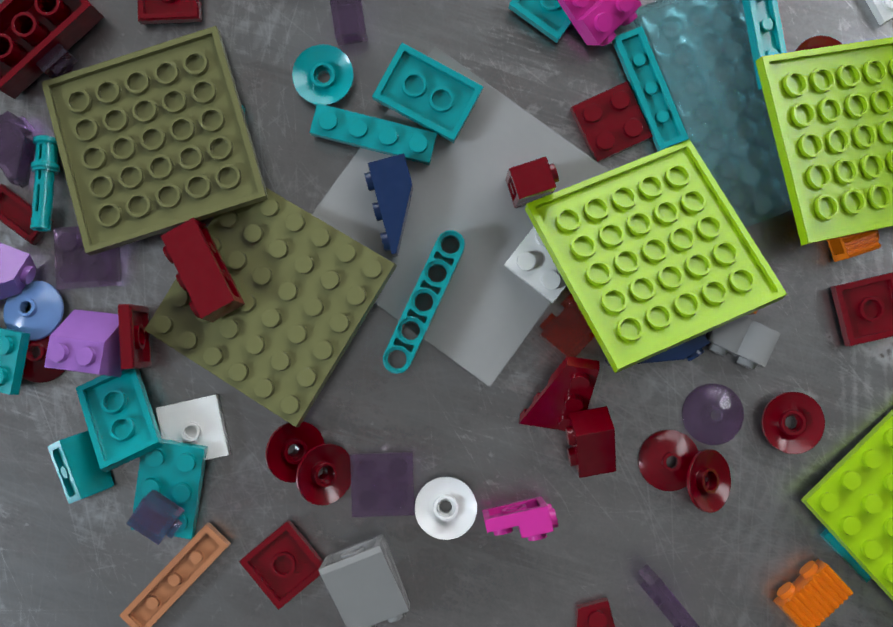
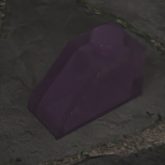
[0,111,36,188]

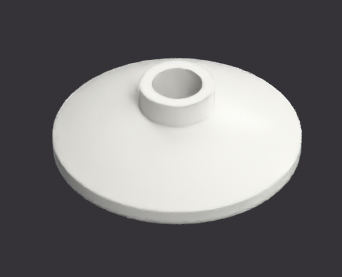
[415,477,477,540]

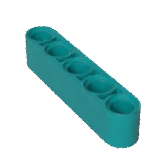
[383,230,465,374]

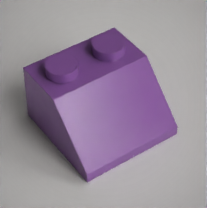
[44,309,122,377]

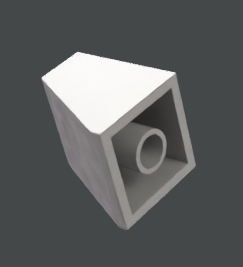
[318,534,410,627]

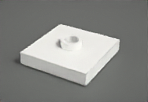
[156,394,231,460]

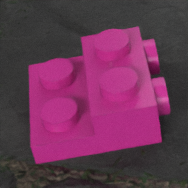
[557,0,642,46]
[482,496,559,541]

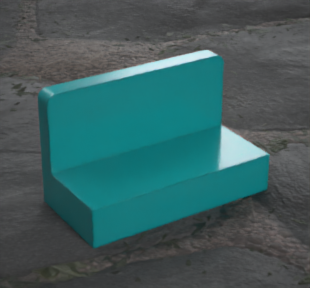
[47,431,114,504]

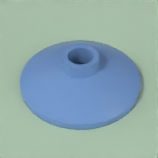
[3,281,64,341]

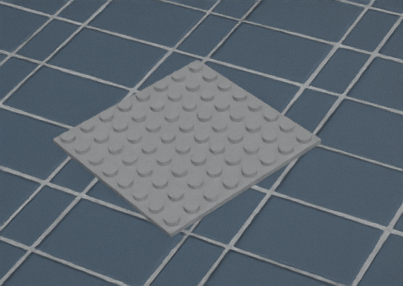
[312,46,609,387]

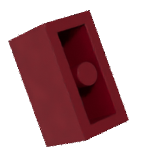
[505,156,559,208]
[565,406,616,478]

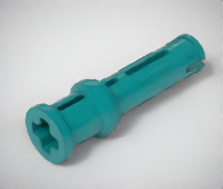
[30,135,60,232]

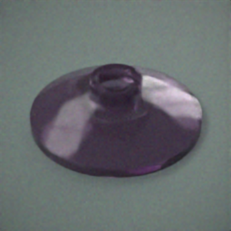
[682,384,744,445]

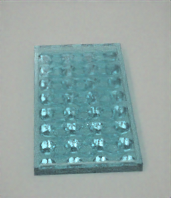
[634,0,792,228]

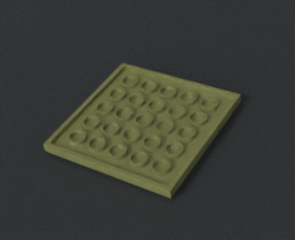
[41,26,269,256]
[145,187,397,427]

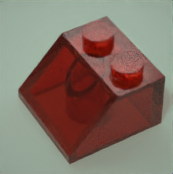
[538,293,595,360]

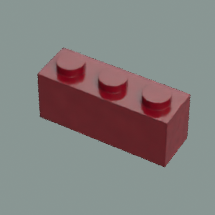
[161,217,245,322]

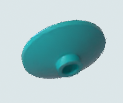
[292,44,354,105]

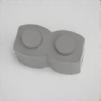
[705,316,781,370]

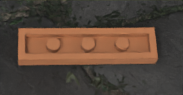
[119,522,231,627]

